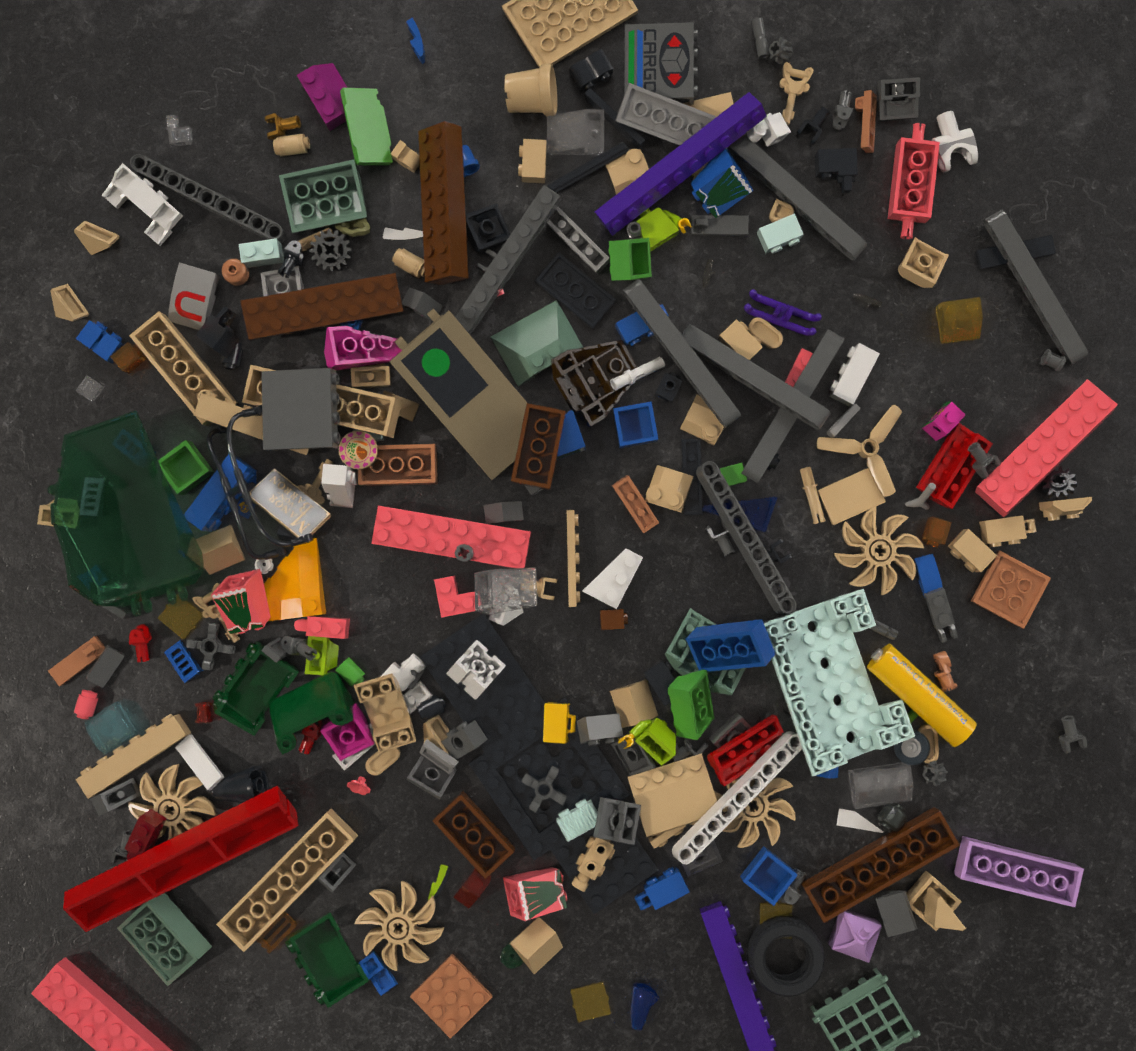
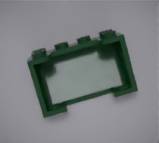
[212,641,299,736]
[284,912,369,1008]

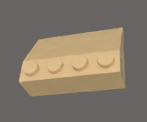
[627,753,717,837]

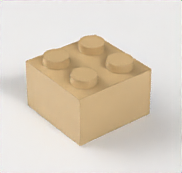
[906,871,962,931]

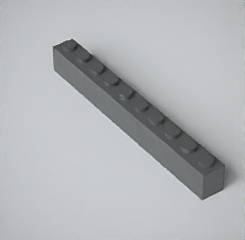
[455,185,562,335]

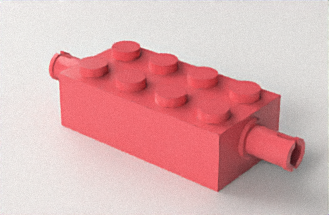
[888,123,940,239]

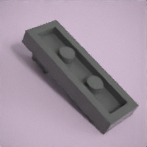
[691,215,749,236]

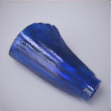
[630,983,660,1030]

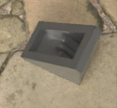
[401,288,443,322]
[484,501,524,524]
[317,852,356,893]

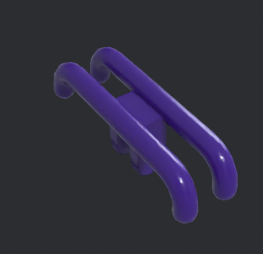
[744,289,822,336]

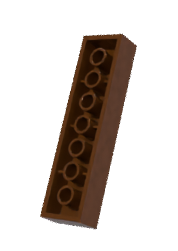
[418,121,468,285]
[240,273,403,341]
[801,807,960,923]

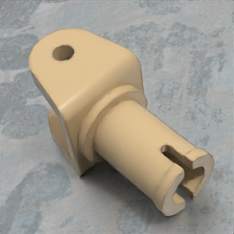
[520,577,558,600]

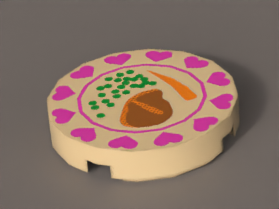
[339,431,378,469]

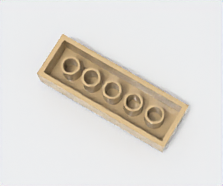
[129,311,238,427]

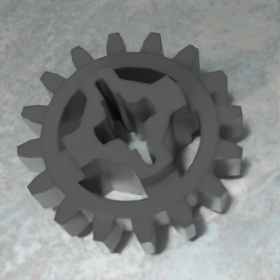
[309,229,352,271]

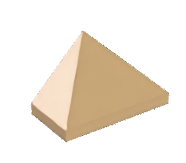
[74,221,119,255]
[51,284,89,322]
[382,390,420,422]
[423,715,449,754]

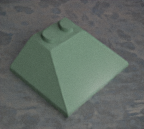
[491,300,583,387]
[665,608,746,695]

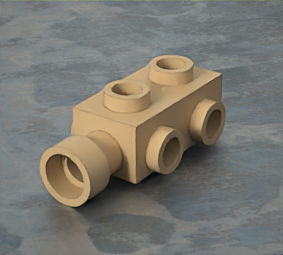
[571,836,615,892]

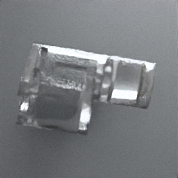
[166,115,193,147]

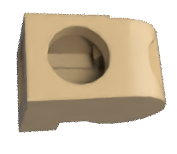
[391,140,420,172]

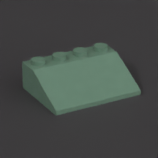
[279,160,367,233]
[117,893,212,986]

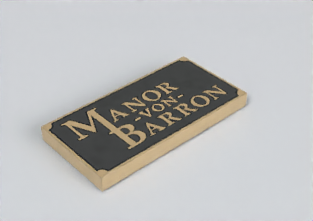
[249,468,331,537]

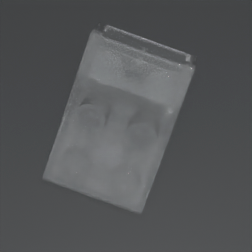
[547,109,604,155]
[474,568,537,615]

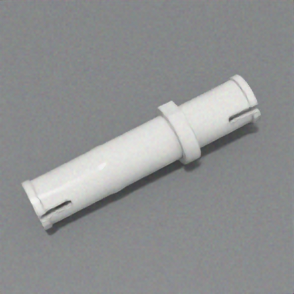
[610,356,665,391]

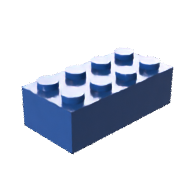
[182,454,257,532]
[686,619,776,672]

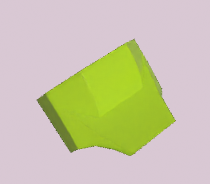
[305,636,339,675]

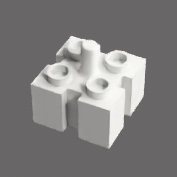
[446,640,506,700]

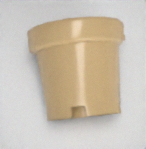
[505,64,557,117]

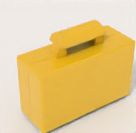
[543,702,576,744]

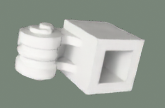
[747,112,791,147]

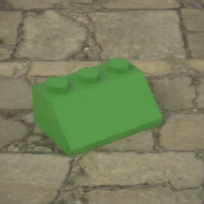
[668,670,715,740]

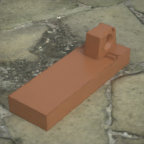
[855,90,877,153]
[611,475,659,533]
[48,636,105,686]

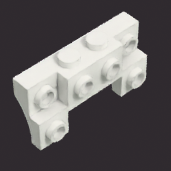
[102,163,183,246]

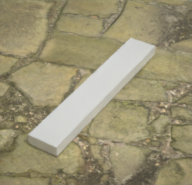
[332,680,433,770]

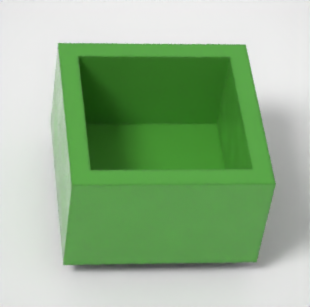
[608,238,652,281]
[155,440,215,495]

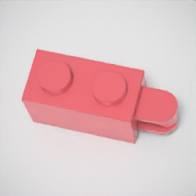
[294,616,350,639]

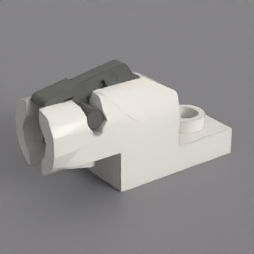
[382,654,426,691]

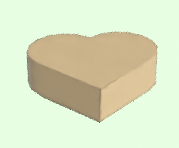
[769,199,794,223]

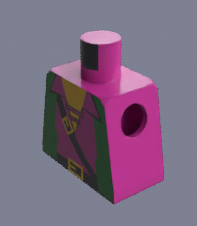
[922,402,965,441]

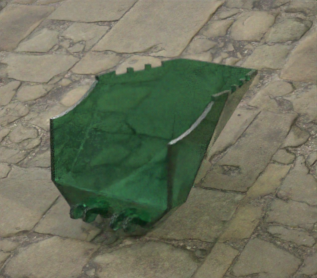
[50,410,204,617]

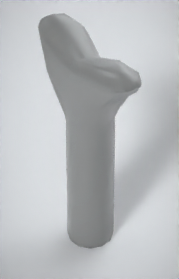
[905,483,936,510]

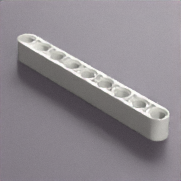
[672,731,802,864]

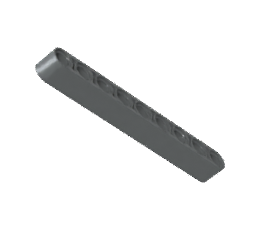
[728,135,867,261]
[130,154,286,243]
[983,209,1088,366]
[622,279,741,428]
[681,324,831,430]
[741,329,845,483]
[696,461,796,615]

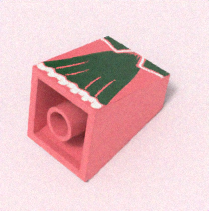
[211,569,271,634]
[503,867,567,921]

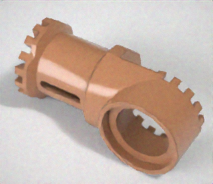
[934,651,957,692]

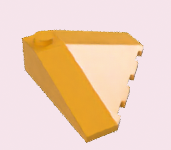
[264,538,326,621]

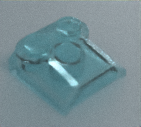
[84,701,138,755]

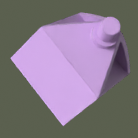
[828,909,882,963]

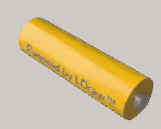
[867,644,977,747]

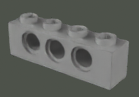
[546,207,610,275]

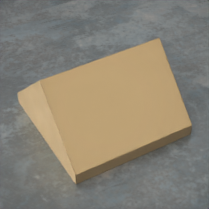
[195,525,245,575]
[610,679,658,728]
[924,887,966,931]
[509,917,563,974]

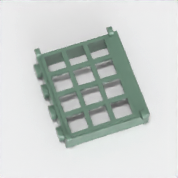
[810,968,921,1051]

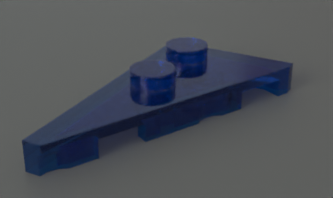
[702,497,778,533]

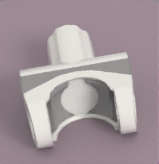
[932,111,978,173]

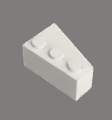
[321,464,358,508]
[582,549,643,609]

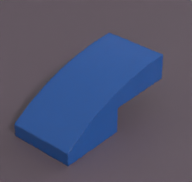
[406,18,425,64]
[913,554,943,598]
[359,951,398,996]

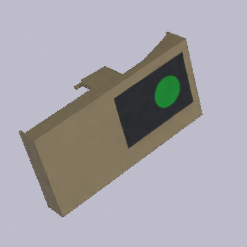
[390,308,527,480]

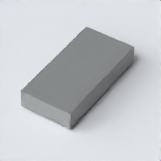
[827,404,860,438]
[420,739,458,775]

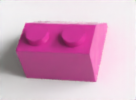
[320,703,374,761]

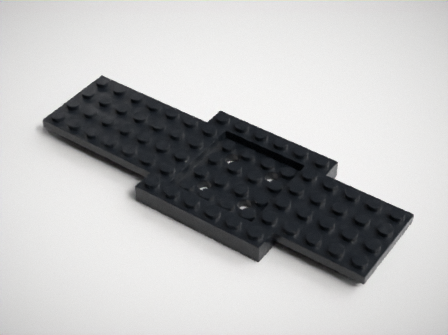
[420,613,658,914]

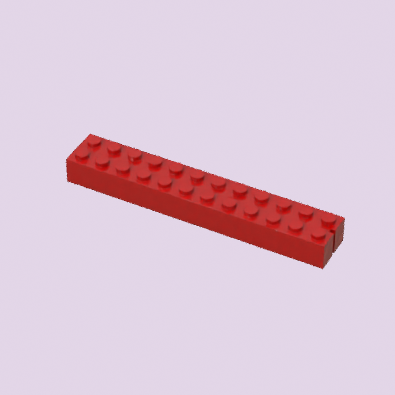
[63,786,298,932]

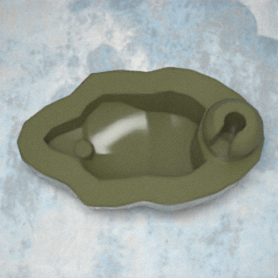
[335,218,371,237]

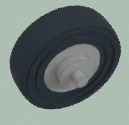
[894,730,930,765]

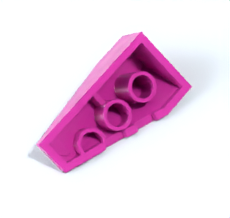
[324,326,402,370]

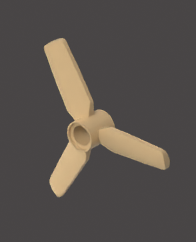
[816,405,902,497]

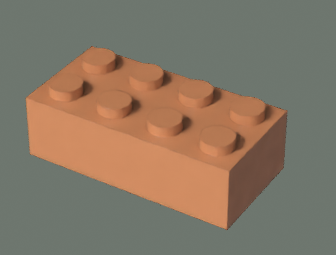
[358,444,438,486]

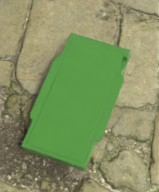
[340,88,393,165]

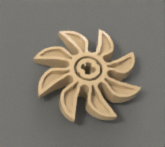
[834,507,924,595]
[128,764,216,840]
[712,765,795,848]
[355,881,444,971]

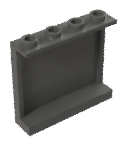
[262,368,340,451]

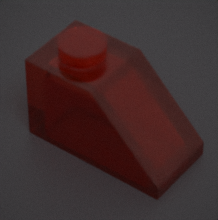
[453,867,492,909]

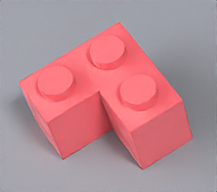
[434,576,481,618]

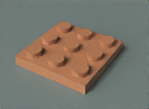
[971,550,1051,629]
[410,954,492,1039]

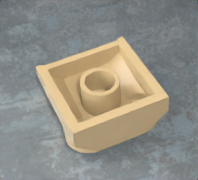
[605,149,649,195]
[898,237,949,288]
[680,395,724,446]
[645,465,694,513]
[1039,497,1092,521]

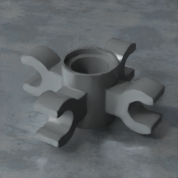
[186,623,236,670]
[521,766,566,812]

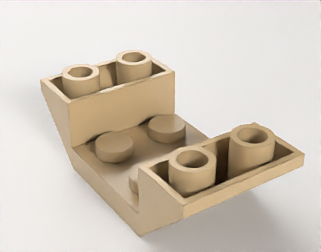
[354,673,416,753]

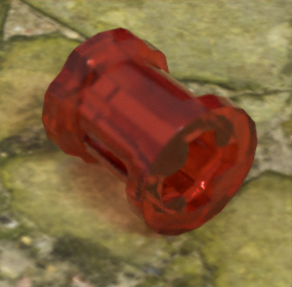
[195,702,213,723]

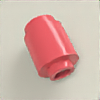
[74,690,98,720]

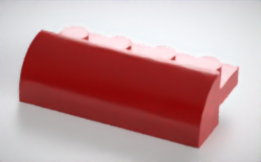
[916,423,993,509]
[707,714,784,786]

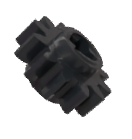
[1041,466,1077,501]

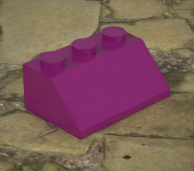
[297,63,348,131]

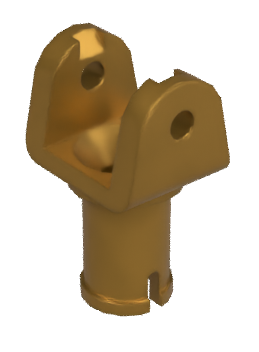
[265,113,301,140]

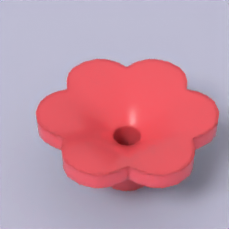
[347,776,371,795]

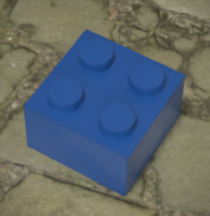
[613,402,658,448]
[740,846,798,906]

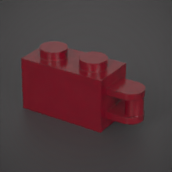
[124,809,167,860]

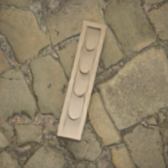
[567,510,580,607]

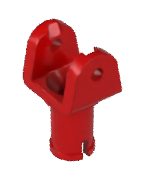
[129,624,152,662]
[298,719,323,754]

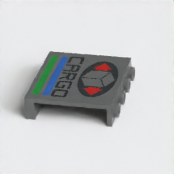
[624,22,698,105]

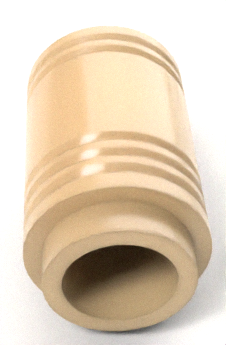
[273,134,310,157]
[392,248,425,278]

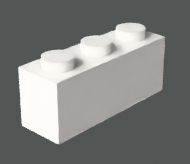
[829,343,880,407]

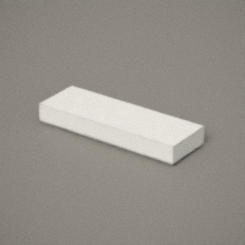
[175,734,224,791]

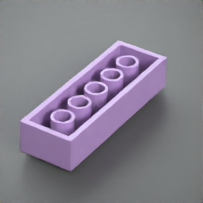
[954,836,1084,907]

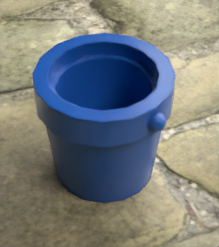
[462,145,480,177]

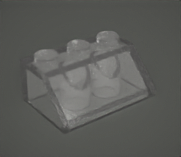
[848,762,913,809]

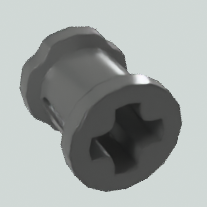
[1040,349,1066,372]
[455,544,474,562]

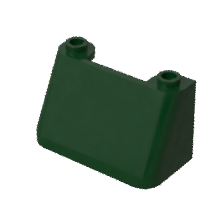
[269,672,354,755]

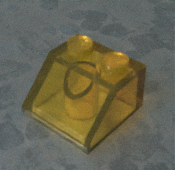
[936,297,983,344]

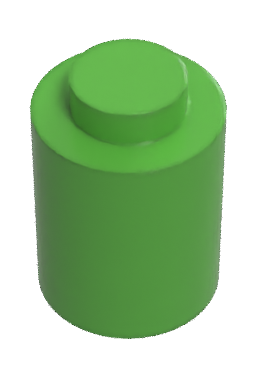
[335,657,365,687]

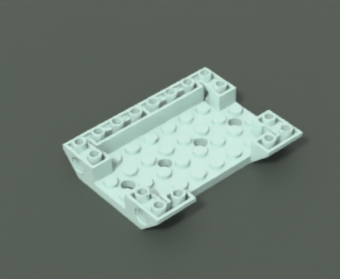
[764,589,915,776]

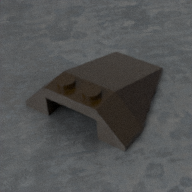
[551,340,637,427]

